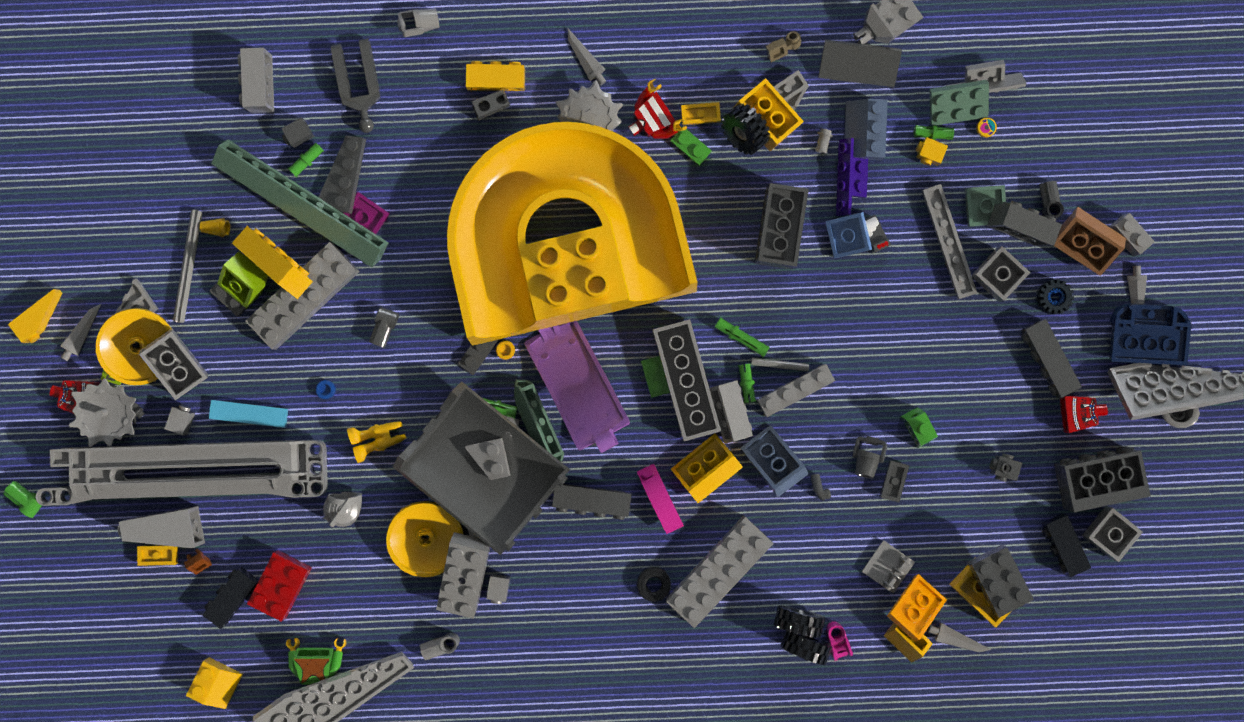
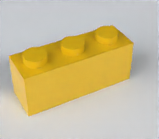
[466,61,525,91]

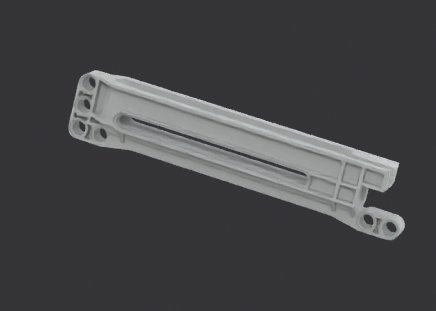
[35,440,328,506]

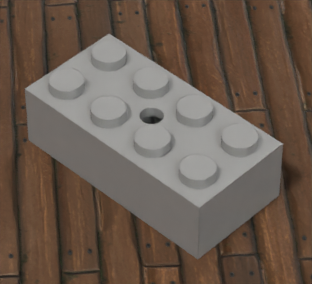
[436,532,490,619]

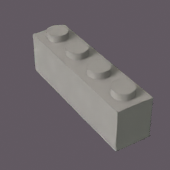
[756,364,835,417]

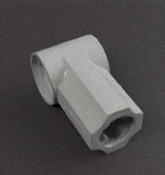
[420,632,460,661]

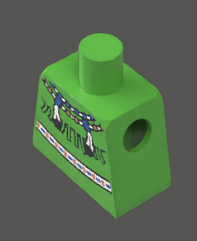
[901,407,938,448]

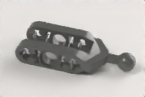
[331,38,381,133]

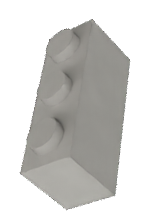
[709,380,753,443]

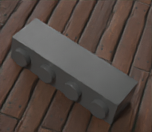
[1021,319,1082,398]
[552,484,632,520]

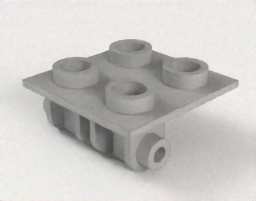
[862,540,915,593]

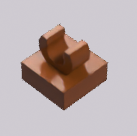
[184,549,212,575]

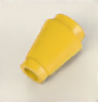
[200,218,230,237]

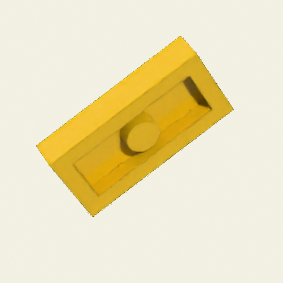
[681,102,721,125]
[137,545,178,566]

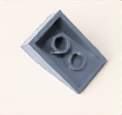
[740,425,808,497]

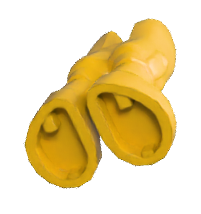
[347,421,406,463]

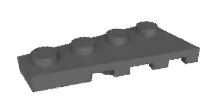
[319,136,366,214]

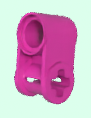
[826,622,853,661]

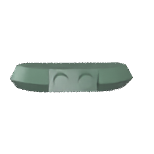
[514,379,564,462]

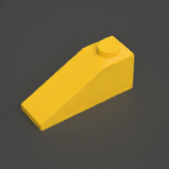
[8,289,62,343]

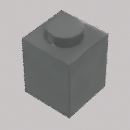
[281,117,315,148]

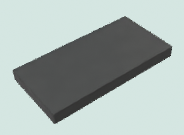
[818,39,902,87]

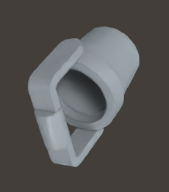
[397,8,440,37]

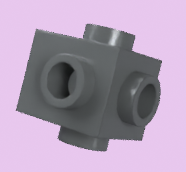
[989,453,1022,482]

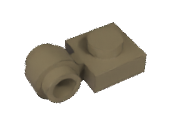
[766,31,801,62]

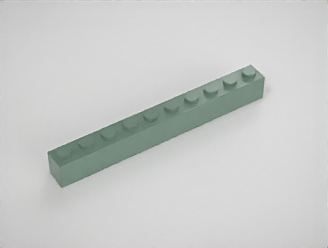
[211,139,388,267]

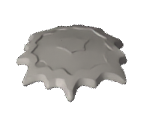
[556,80,623,131]
[69,378,136,447]

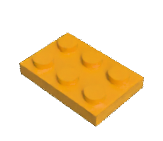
[887,574,947,642]

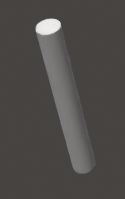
[751,358,809,371]

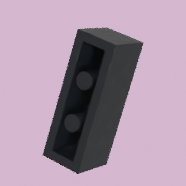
[1041,514,1091,578]
[203,567,259,629]

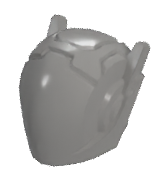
[323,492,362,527]

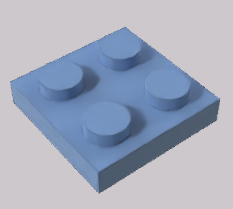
[825,212,872,259]

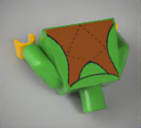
[286,638,346,685]

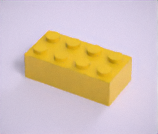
[232,226,313,299]

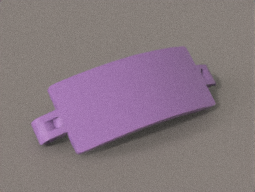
[524,321,630,453]

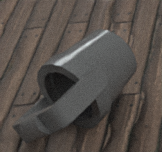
[853,436,887,479]

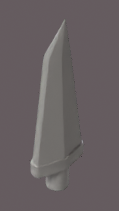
[568,29,606,86]
[1127,266,1147,304]
[61,303,102,361]
[928,623,991,652]

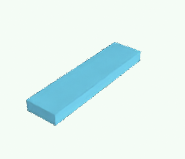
[209,400,288,428]

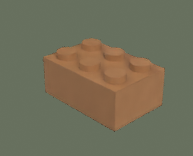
[1054,207,1126,276]

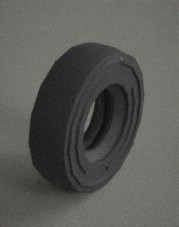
[637,567,671,602]

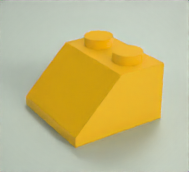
[186,657,243,709]

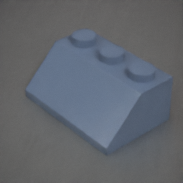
[844,99,888,161]

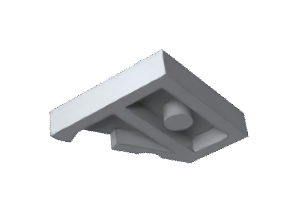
[774,70,809,111]
[115,278,158,313]

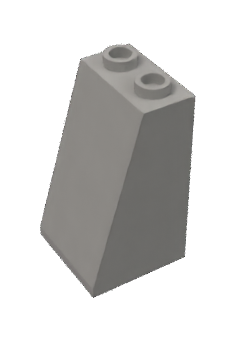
[117,506,205,548]

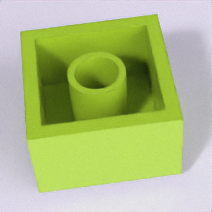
[217,251,268,309]

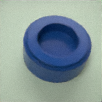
[316,380,336,399]

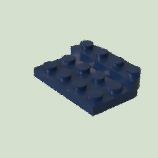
[1109,304,1191,365]

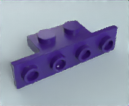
[836,138,868,216]

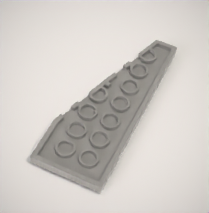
[1107,363,1244,421]
[253,652,414,722]

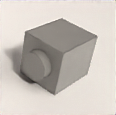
[164,405,195,435]
[486,574,510,604]

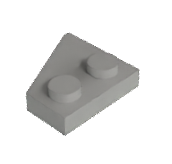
[465,438,511,480]

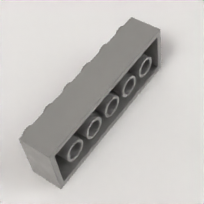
[245,242,360,350]
[652,319,721,441]
[666,515,774,628]

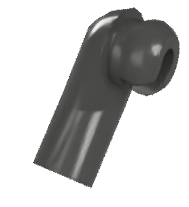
[810,474,831,501]

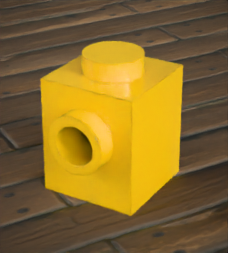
[915,137,948,166]

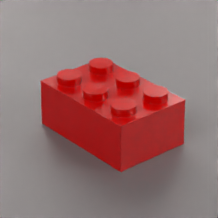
[247,550,312,622]

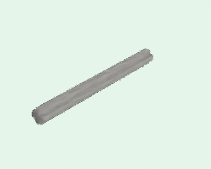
[173,210,202,323]

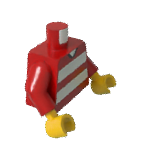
[628,79,687,139]

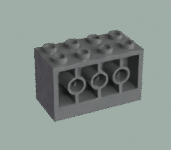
[754,183,809,270]
[1054,446,1151,512]

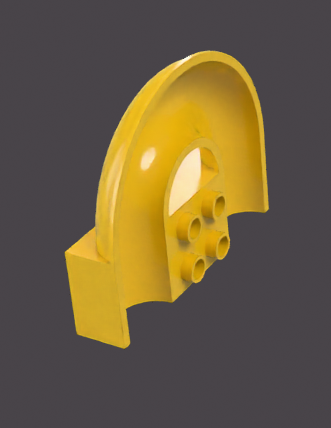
[447,122,698,346]

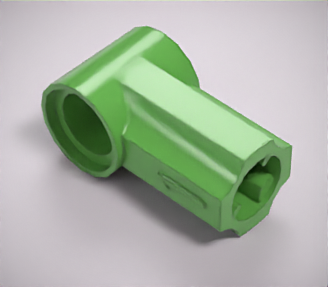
[3,481,43,518]

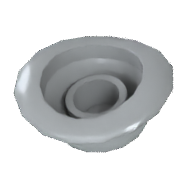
[1162,408,1200,428]

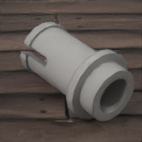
[815,129,833,154]

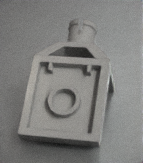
[853,0,923,44]

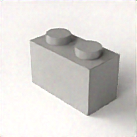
[1109,213,1155,256]

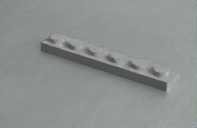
[922,184,977,299]

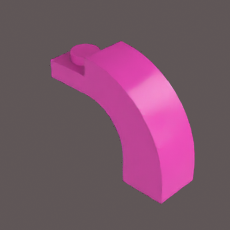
[637,464,684,534]

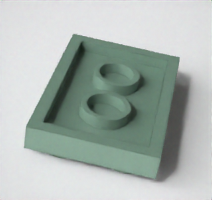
[930,80,989,126]

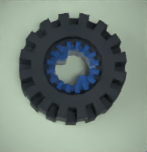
[1036,279,1074,315]

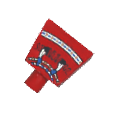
[50,380,100,414]
[1060,396,1108,433]

